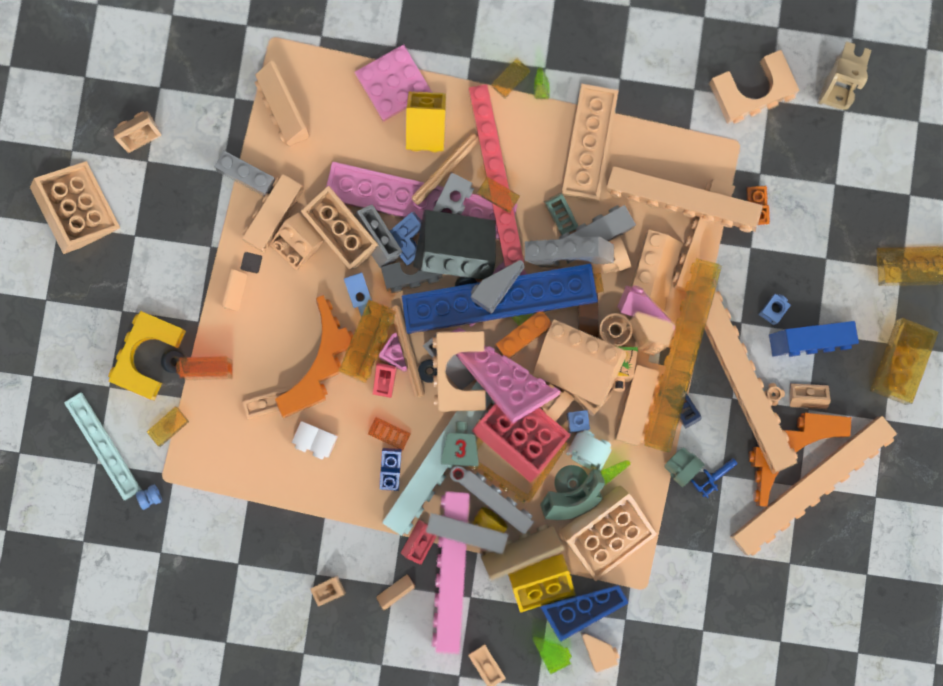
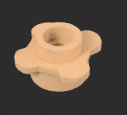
[764,383,785,406]

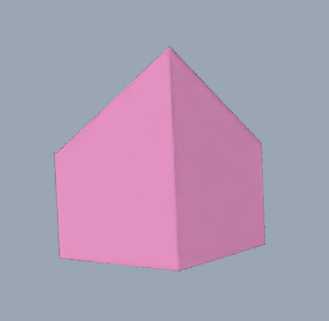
[379,333,407,372]

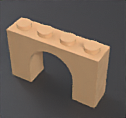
[709,50,800,124]
[433,331,486,411]

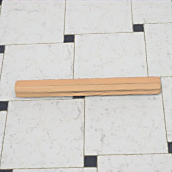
[412,134,479,205]
[390,305,425,398]

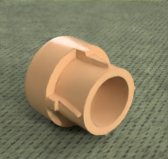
[601,236,632,274]
[598,313,632,347]
[540,383,574,421]

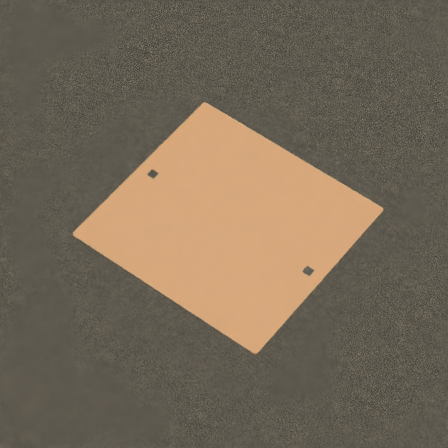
[162,37,740,590]

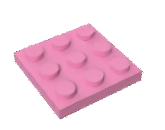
[355,45,432,122]

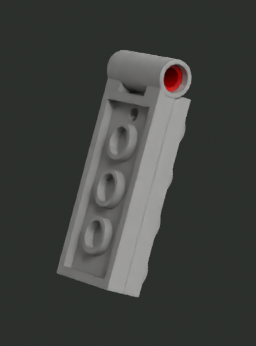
[450,466,534,534]

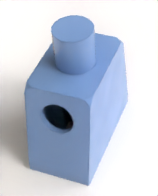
[344,273,372,317]

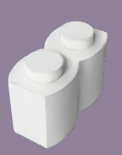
[292,421,338,460]

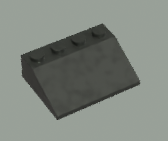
[413,209,496,279]

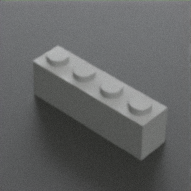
[559,205,636,264]

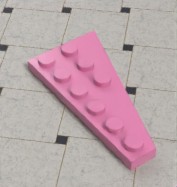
[452,327,560,423]

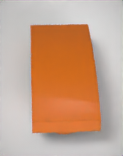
[746,186,770,225]

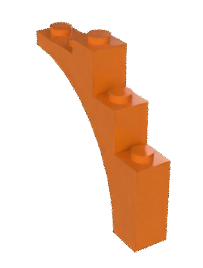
[275,295,355,418]
[749,413,852,507]

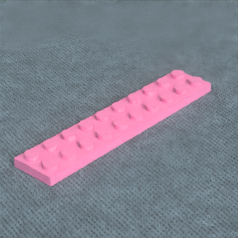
[326,162,518,240]

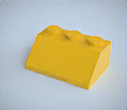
[508,554,575,613]

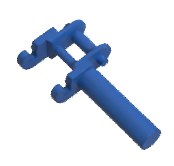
[690,458,738,498]

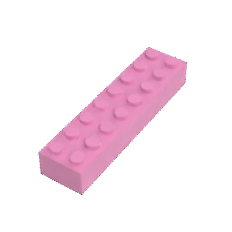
[432,492,469,654]

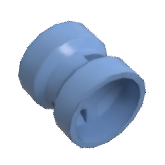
[136,484,162,510]

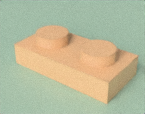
[468,644,506,686]

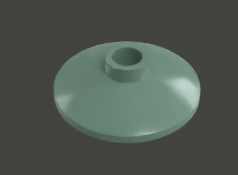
[554,465,588,493]

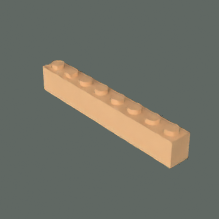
[607,166,762,233]

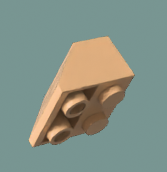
[269,212,324,271]

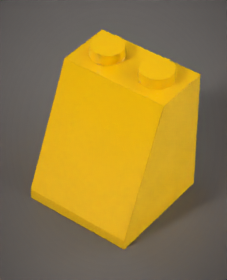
[406,91,446,152]

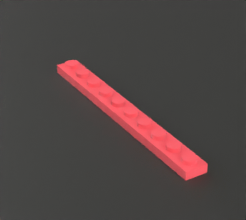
[469,84,524,268]

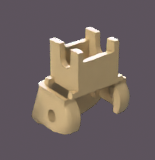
[817,41,871,110]

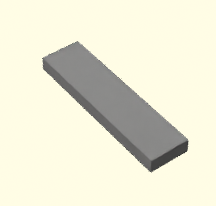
[426,513,508,554]

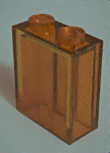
[176,357,233,380]

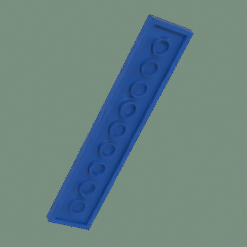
[402,264,598,334]

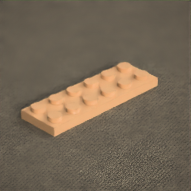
[562,84,619,201]

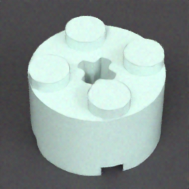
[566,430,611,472]

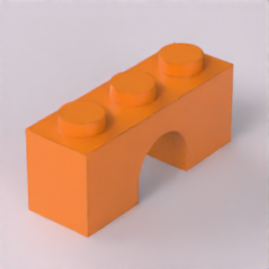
[495,312,552,359]

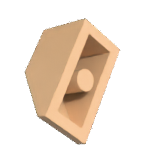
[581,632,619,673]

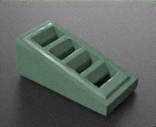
[544,193,578,235]

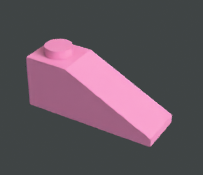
[618,285,676,330]

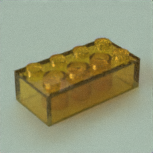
[870,318,939,405]

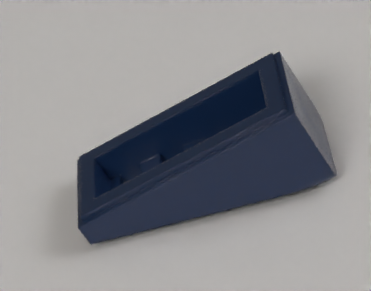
[665,385,702,429]

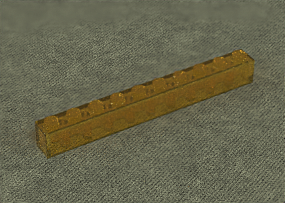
[644,258,722,452]

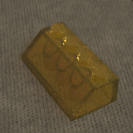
[877,246,943,286]
[338,300,396,383]

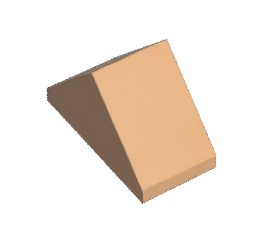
[310,576,346,607]

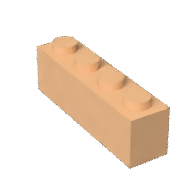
[242,174,304,253]
[615,365,661,446]

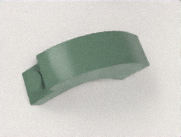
[540,469,605,520]

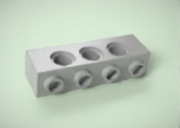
[433,172,474,215]

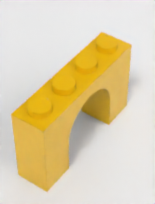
[108,311,186,401]

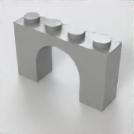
[525,237,614,267]

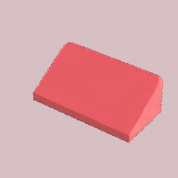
[401,520,437,565]

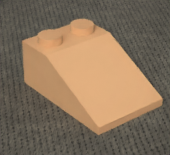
[114,111,161,153]

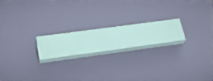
[64,392,142,500]

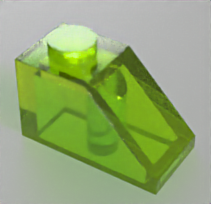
[532,636,572,675]

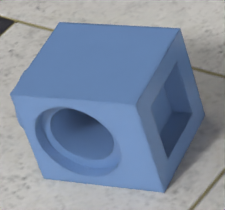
[758,294,791,325]
[567,410,590,433]

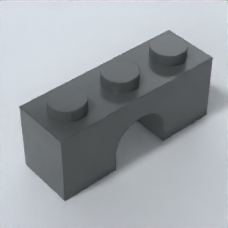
[381,262,442,293]

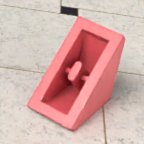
[373,363,397,398]

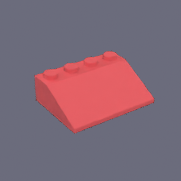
[472,403,571,483]

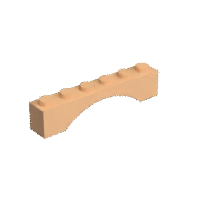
[673,179,735,295]

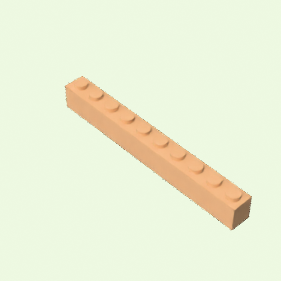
[691,287,797,474]
[730,416,897,556]

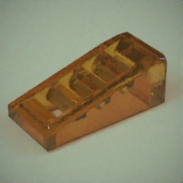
[368,417,411,451]

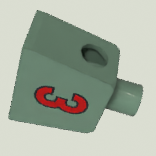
[441,422,479,466]

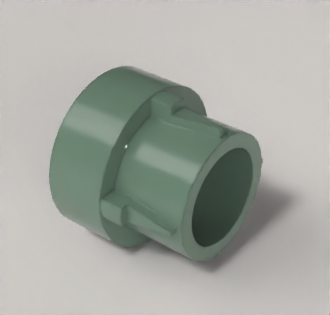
[664,447,705,488]

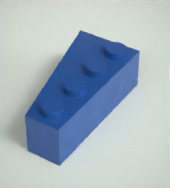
[769,321,859,357]
[541,586,629,642]

